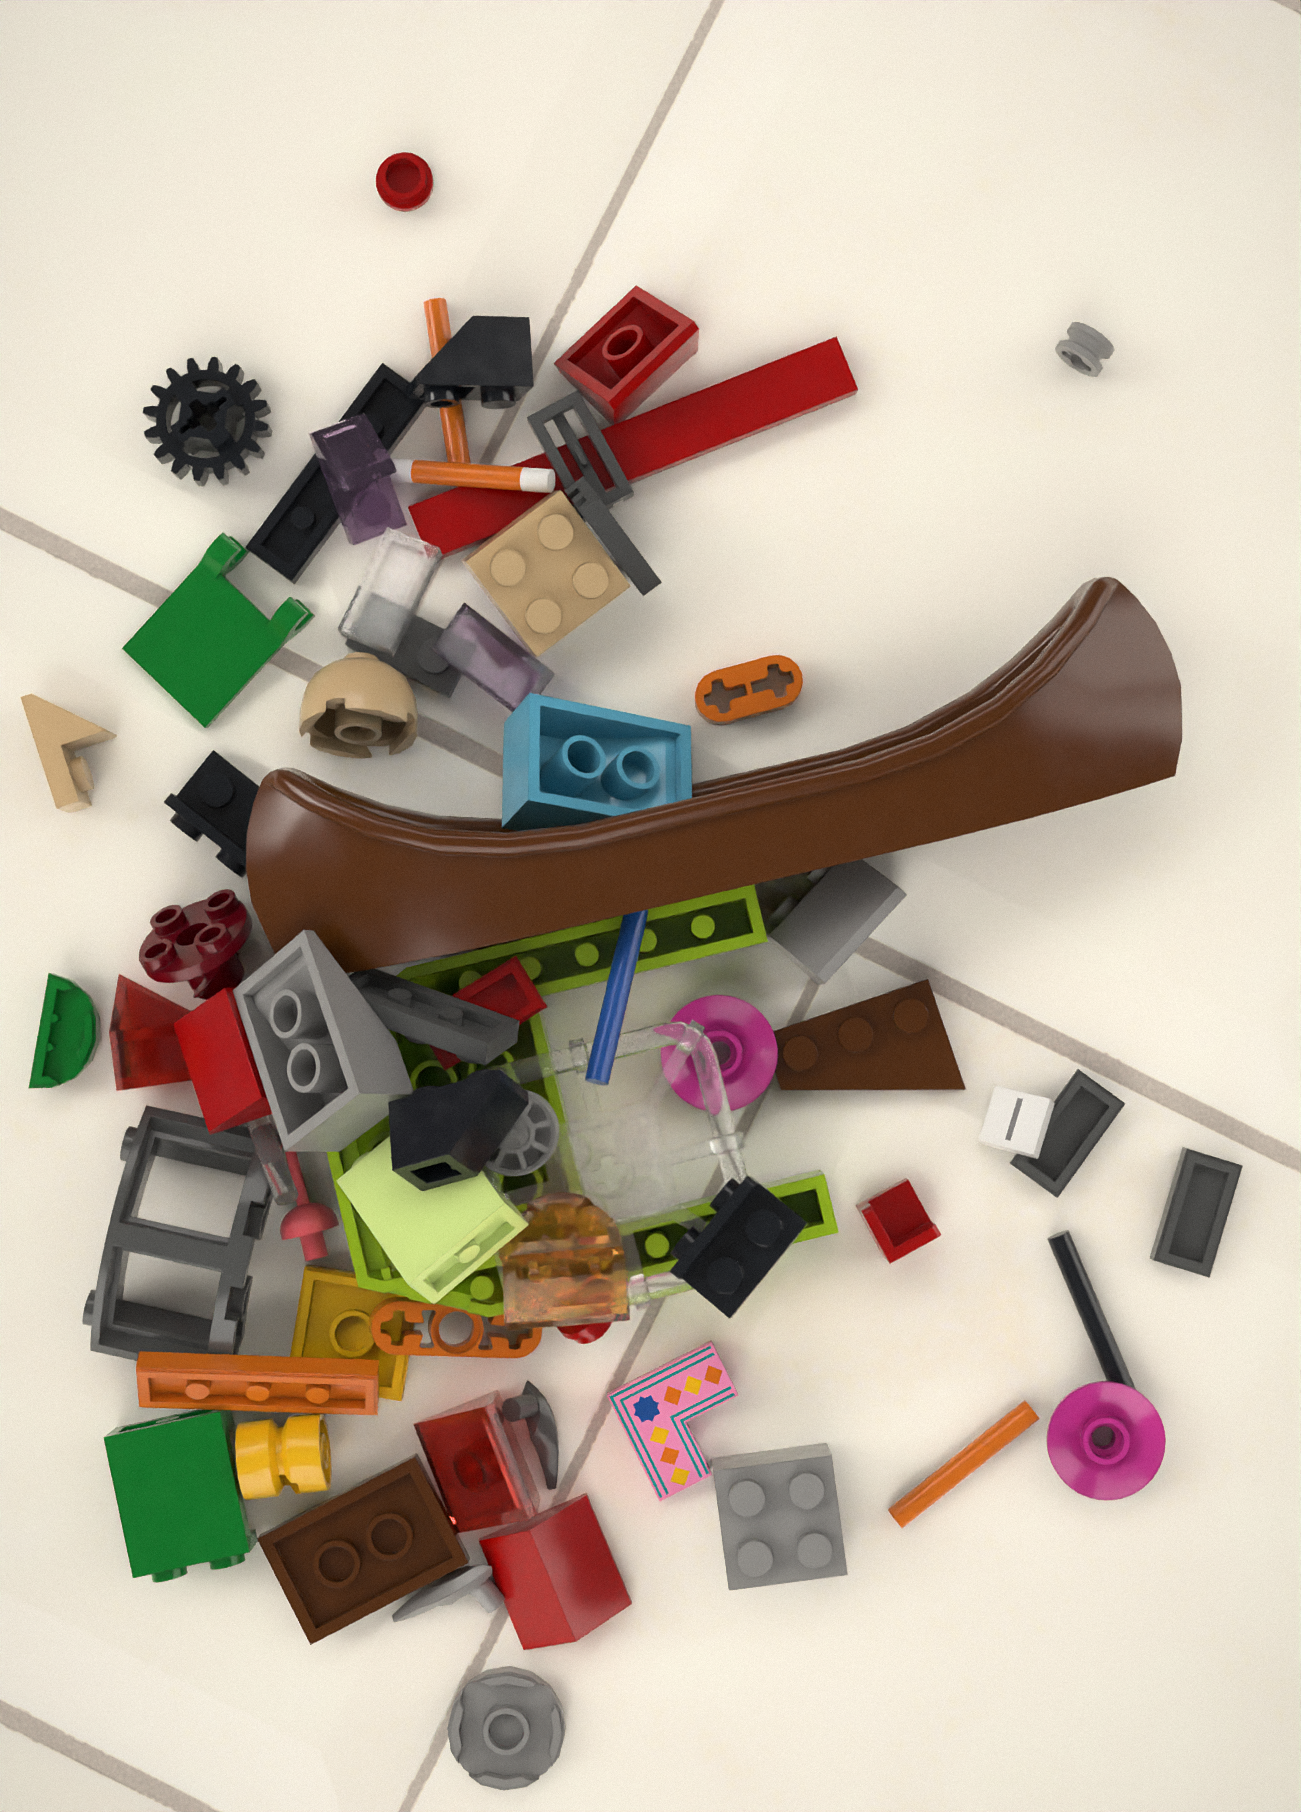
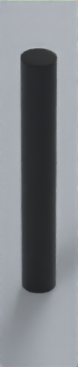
[1047,1230,1136,1389]

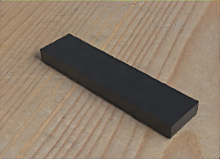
[245,363,427,585]

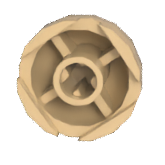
[299,652,418,758]

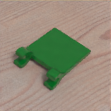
[122,532,315,728]

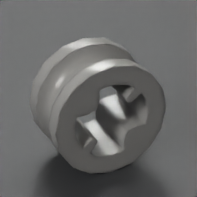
[1055,322,1115,377]

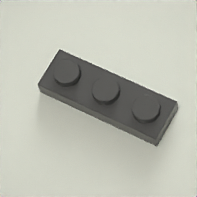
[348,969,519,1065]

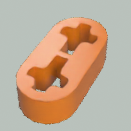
[694,655,803,725]

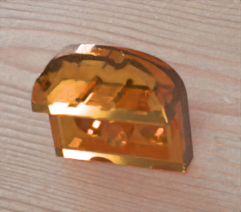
[499,1192,630,1331]

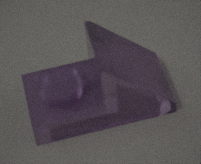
[309,413,407,545]

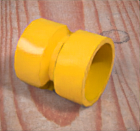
[235,1413,332,1500]

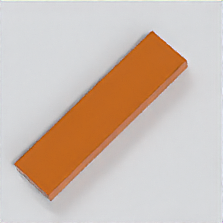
[136,1351,379,1415]

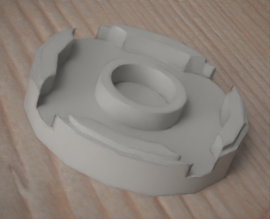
[447,1666,566,1791]

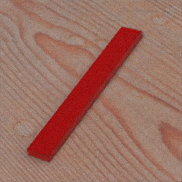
[408,336,858,563]

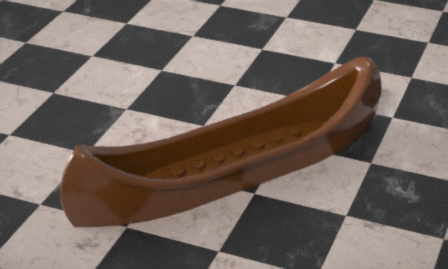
[246,577,1182,974]

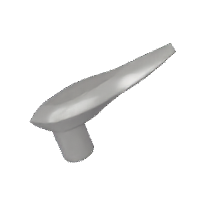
[392,1565,505,1622]

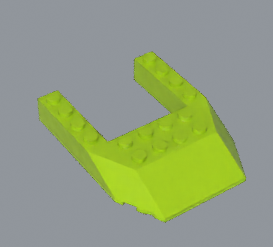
[327,885,839,1317]

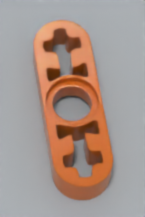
[369,1297,542,1358]

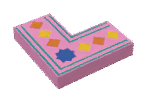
[607,1340,738,1501]

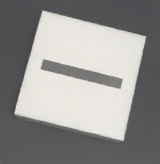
[978,1085,1055,1159]

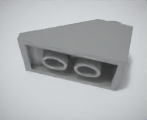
[233,930,414,1152]

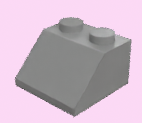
[767,859,907,985]

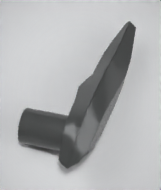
[502,1380,559,1490]

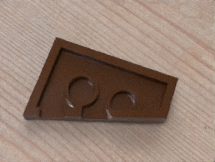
[773,979,966,1090]

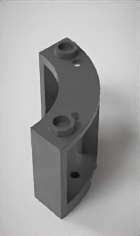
[82,1105,283,1361]

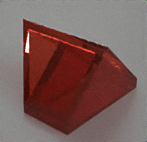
[109,974,191,1091]

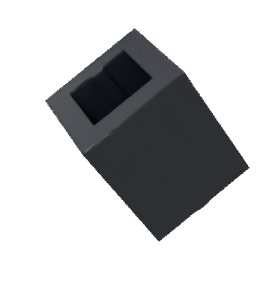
[406,316,534,409]
[388,1069,529,1191]

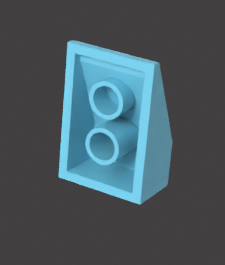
[502,693,692,831]

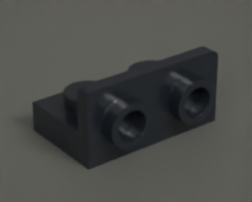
[164,750,260,878]
[670,1176,809,1319]

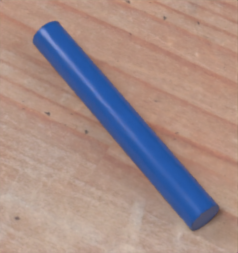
[585,910,648,1086]

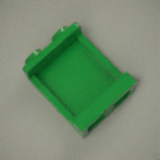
[103,1409,258,1583]

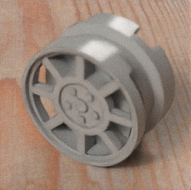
[485,1090,560,1176]

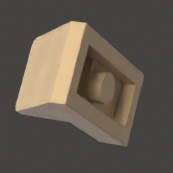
[20,693,117,813]

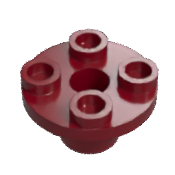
[139,889,253,1000]

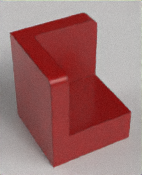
[855,1178,941,1264]

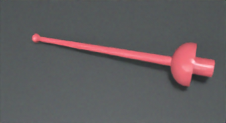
[280,1152,339,1261]

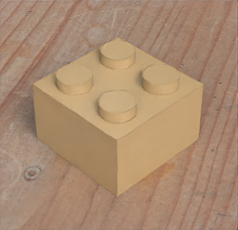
[461,490,631,657]

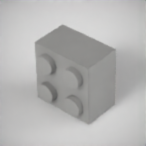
[711,1443,848,1591]

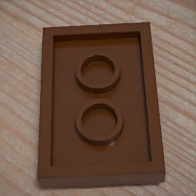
[257,1453,470,1645]

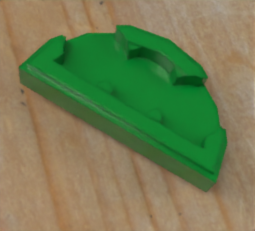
[28,973,101,1089]

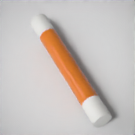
[384,458,555,493]

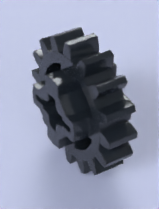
[143,357,272,487]

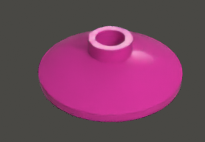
[661,995,778,1112]
[1046,1381,1166,1500]

